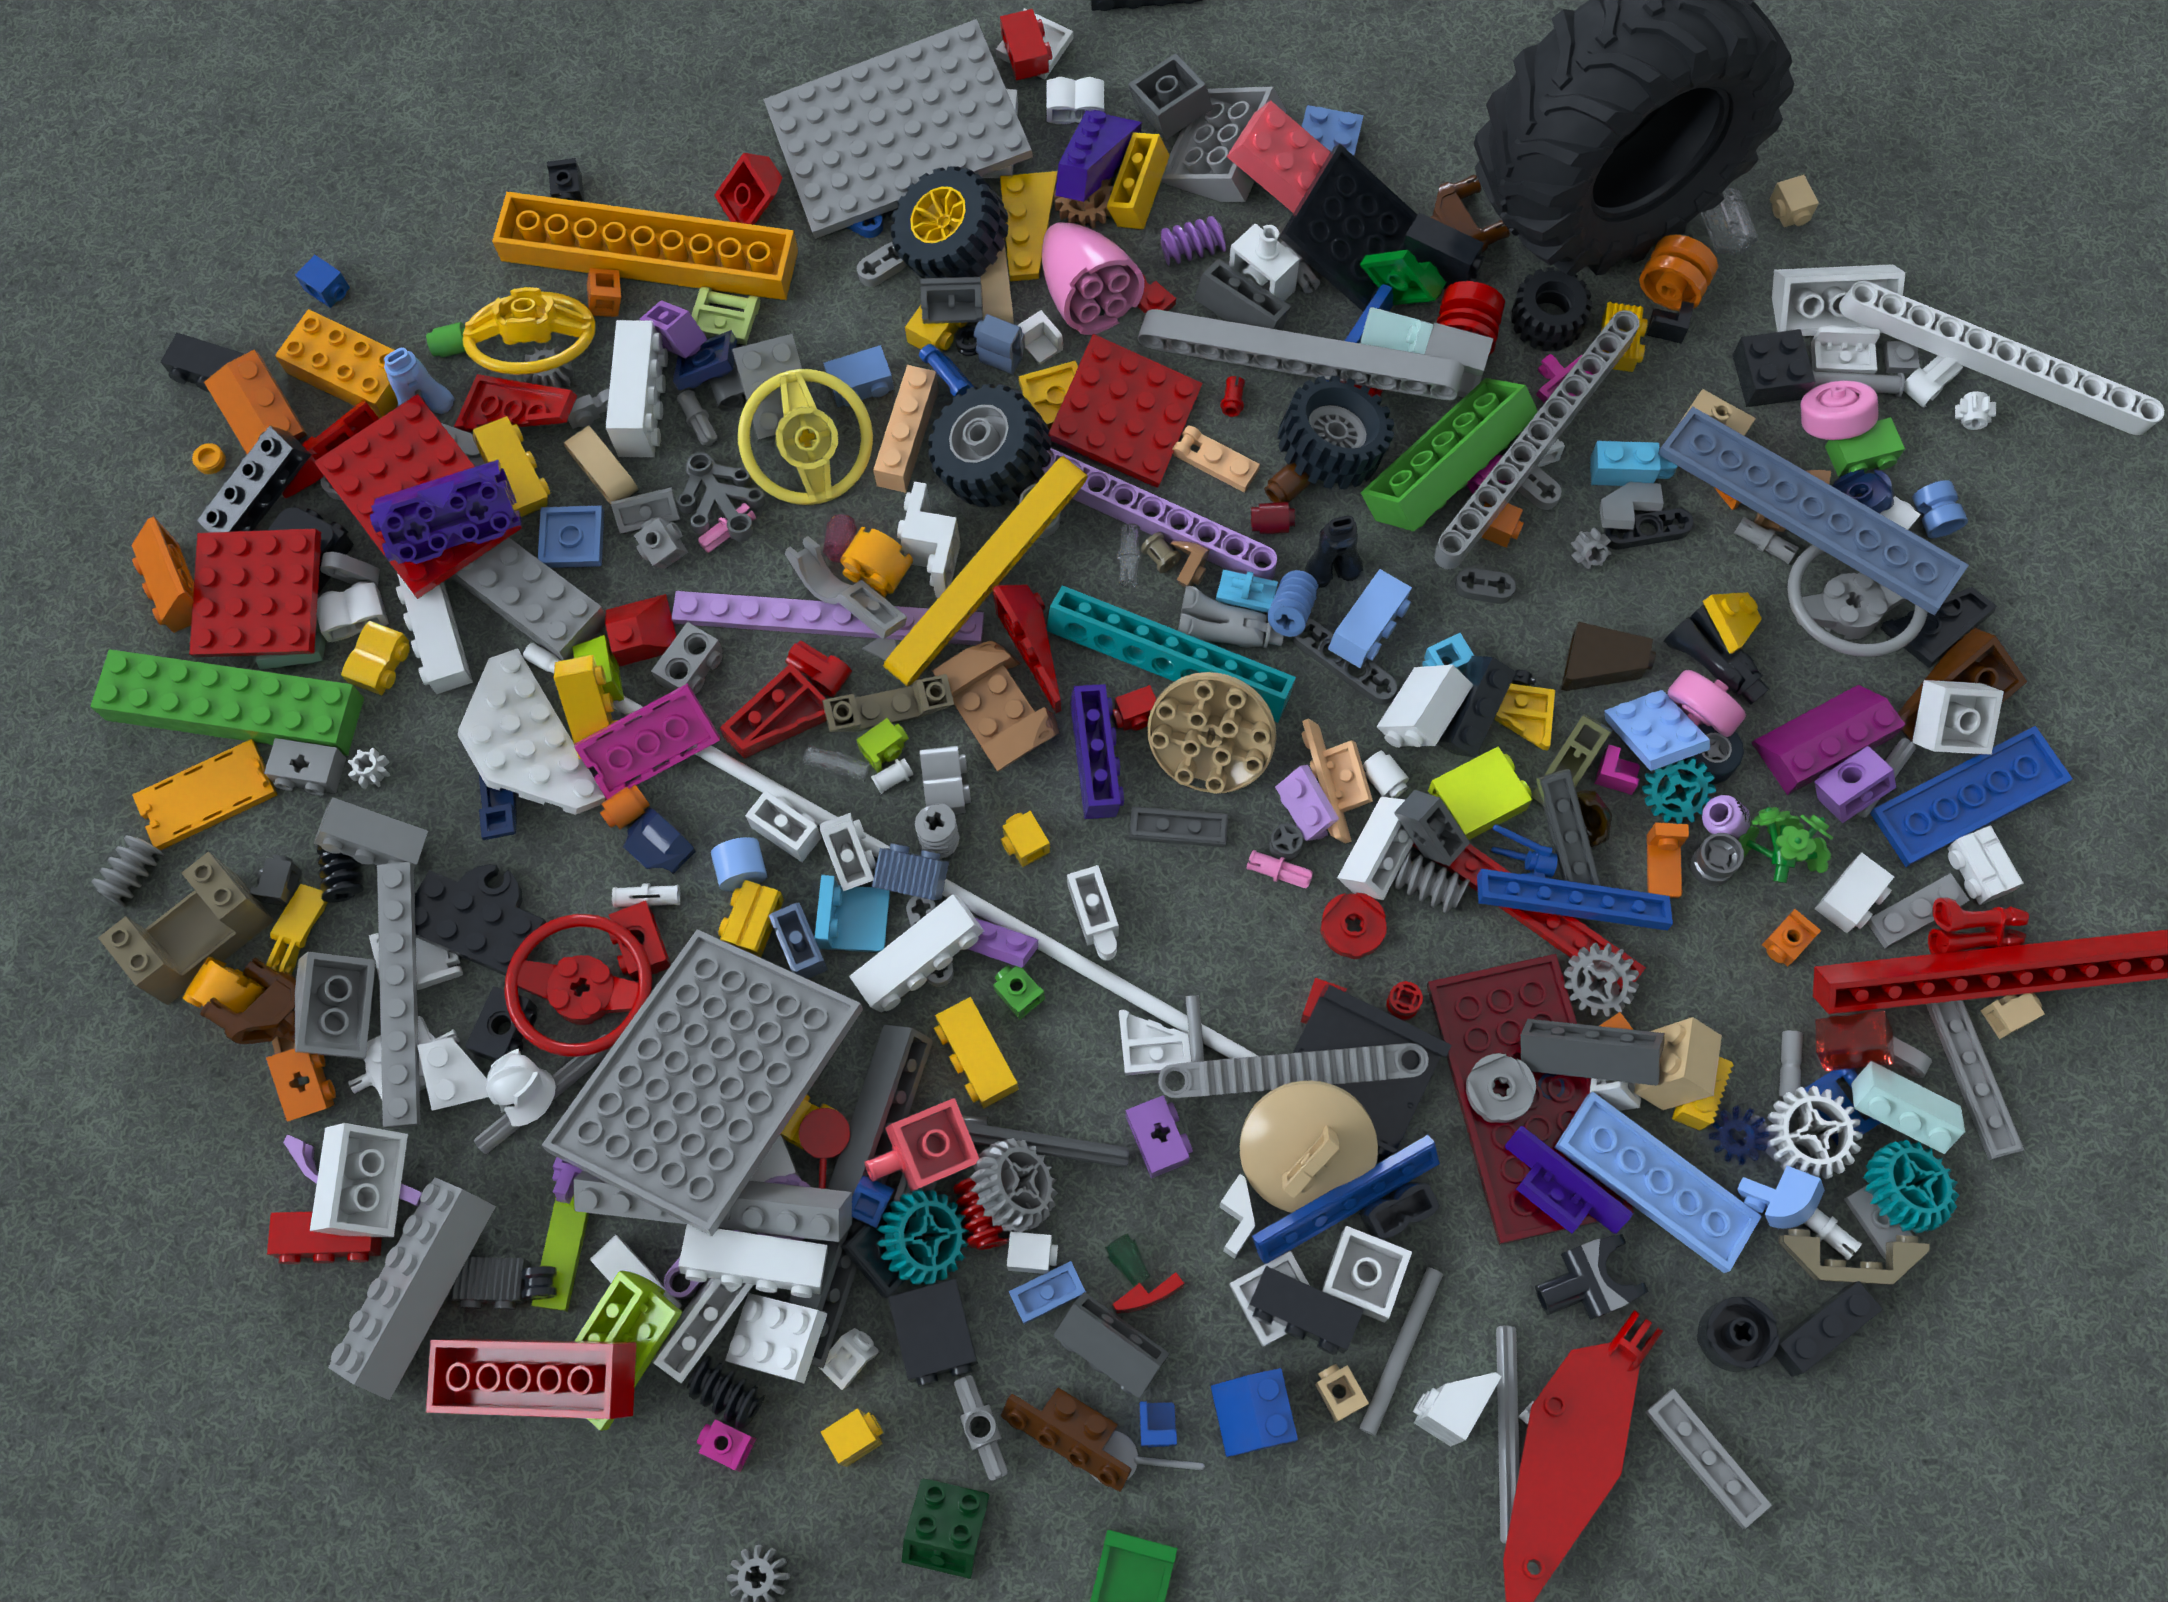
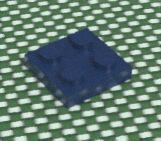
[673,330,737,391]

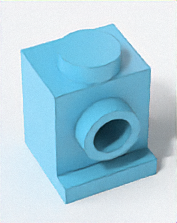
[1422,633,1474,673]

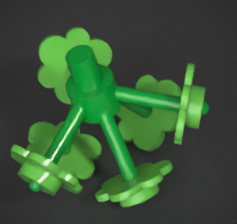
[1738,807,1834,883]

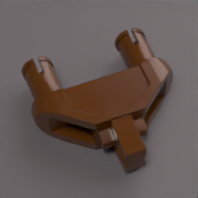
[1430,174,1510,253]
[200,957,296,1044]

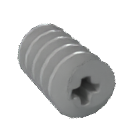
[915,803,960,859]
[91,835,165,908]
[1395,851,1470,914]

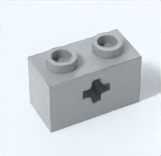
[264,738,346,796]

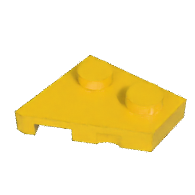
[1703,592,1762,654]
[1494,684,1555,751]

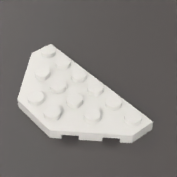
[458,648,606,815]

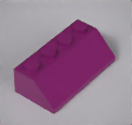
[1751,685,1906,795]

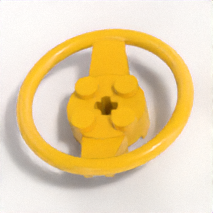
[463,287,596,375]

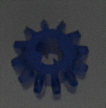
[1709,1105,1770,1165]

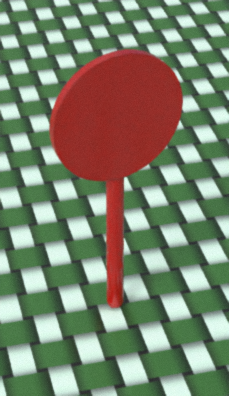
[799,1108,850,1189]

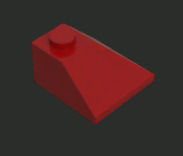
[714,153,783,225]
[605,594,677,666]

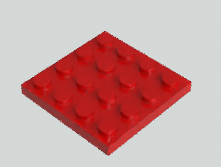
[1048,334,1203,488]
[189,529,321,657]

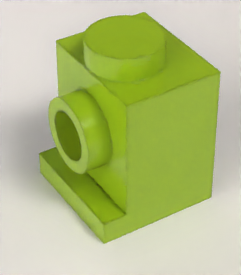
[856,718,909,773]

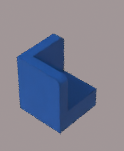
[1139,1401,1177,1447]

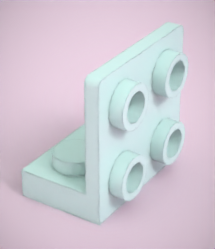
[1359,307,1433,354]

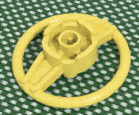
[738,369,873,505]

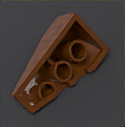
[1898,628,2027,742]

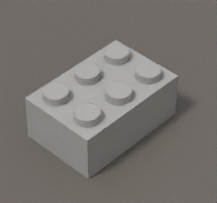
[732,334,806,439]

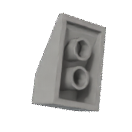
[295,952,376,1059]

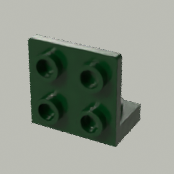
[901,1478,990,1579]

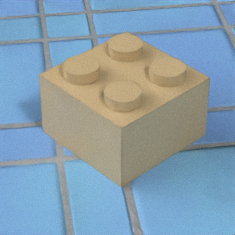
[1634,1017,1722,1110]

